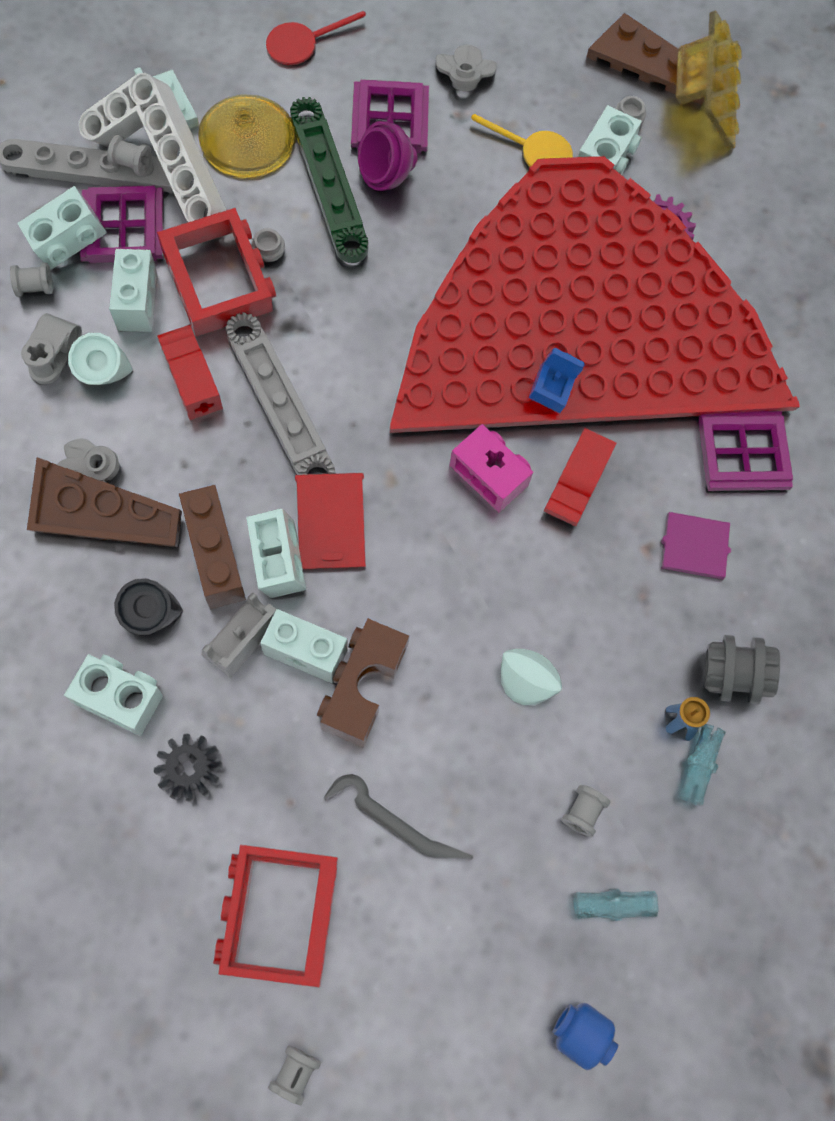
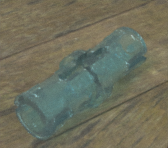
[679,724,726,806]
[573,888,658,921]

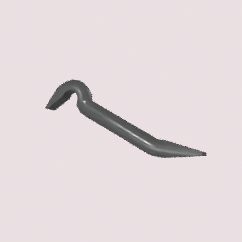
[323,774,473,860]

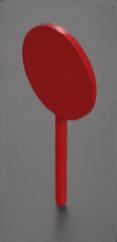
[266,11,366,65]

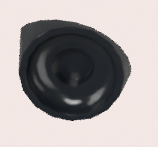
[114,578,183,635]

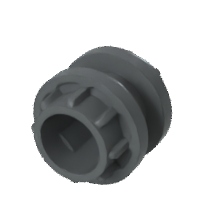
[704,635,780,704]

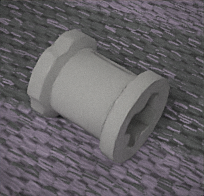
[107,135,152,175]
[10,263,53,297]
[562,785,611,837]
[268,1045,321,1106]

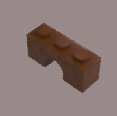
[179,485,246,610]
[317,618,410,747]

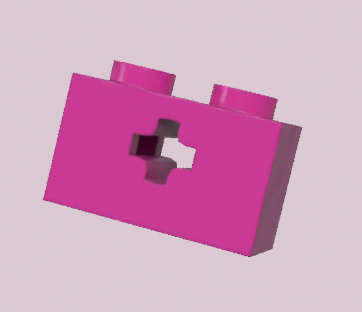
[449,424,533,513]

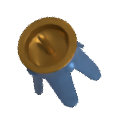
[666,697,710,741]

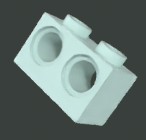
[578,105,642,175]
[17,186,107,270]
[109,249,157,332]
[246,508,306,598]
[64,654,164,736]

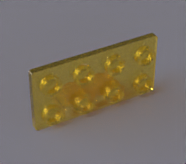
[676,10,742,150]

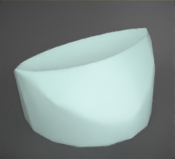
[68,333,133,385]
[501,649,562,705]

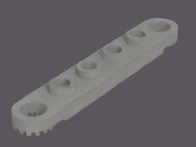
[0,139,194,194]
[226,313,336,475]

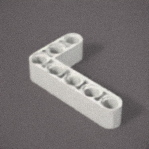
[79,73,226,222]

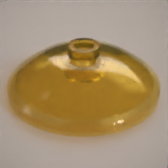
[198,94,295,177]

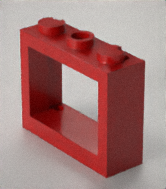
[157,208,276,337]
[213,845,338,987]

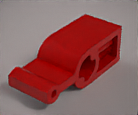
[157,325,223,420]
[544,428,617,527]

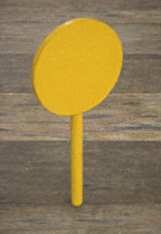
[471,114,573,167]

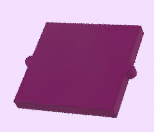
[661,512,731,580]

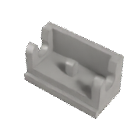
[201,592,276,678]

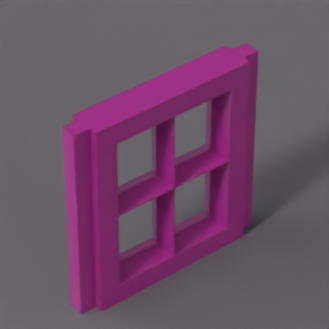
[351,79,429,153]
[80,186,163,263]
[698,411,793,491]

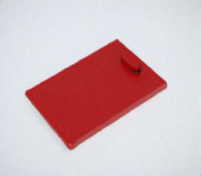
[295,473,366,569]

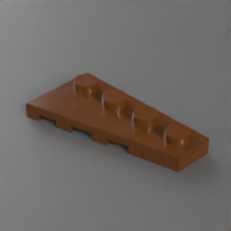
[586,13,723,105]
[27,457,182,547]

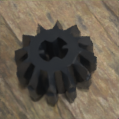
[154,733,223,803]

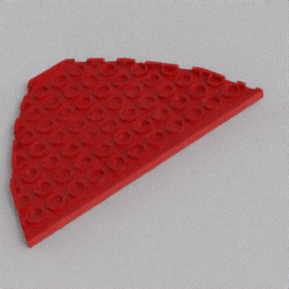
[390,156,800,433]

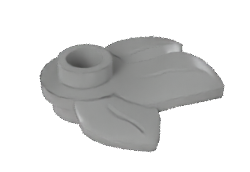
[436,44,497,91]
[57,439,119,482]

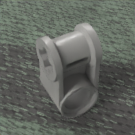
[21,313,82,385]

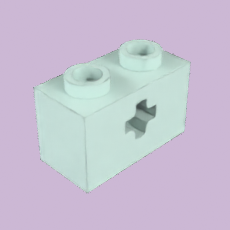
[260,609,348,684]

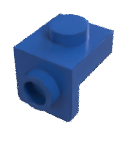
[529,348,585,413]

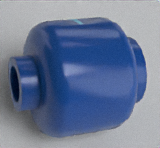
[553,1003,618,1070]

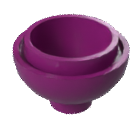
[358,121,417,191]

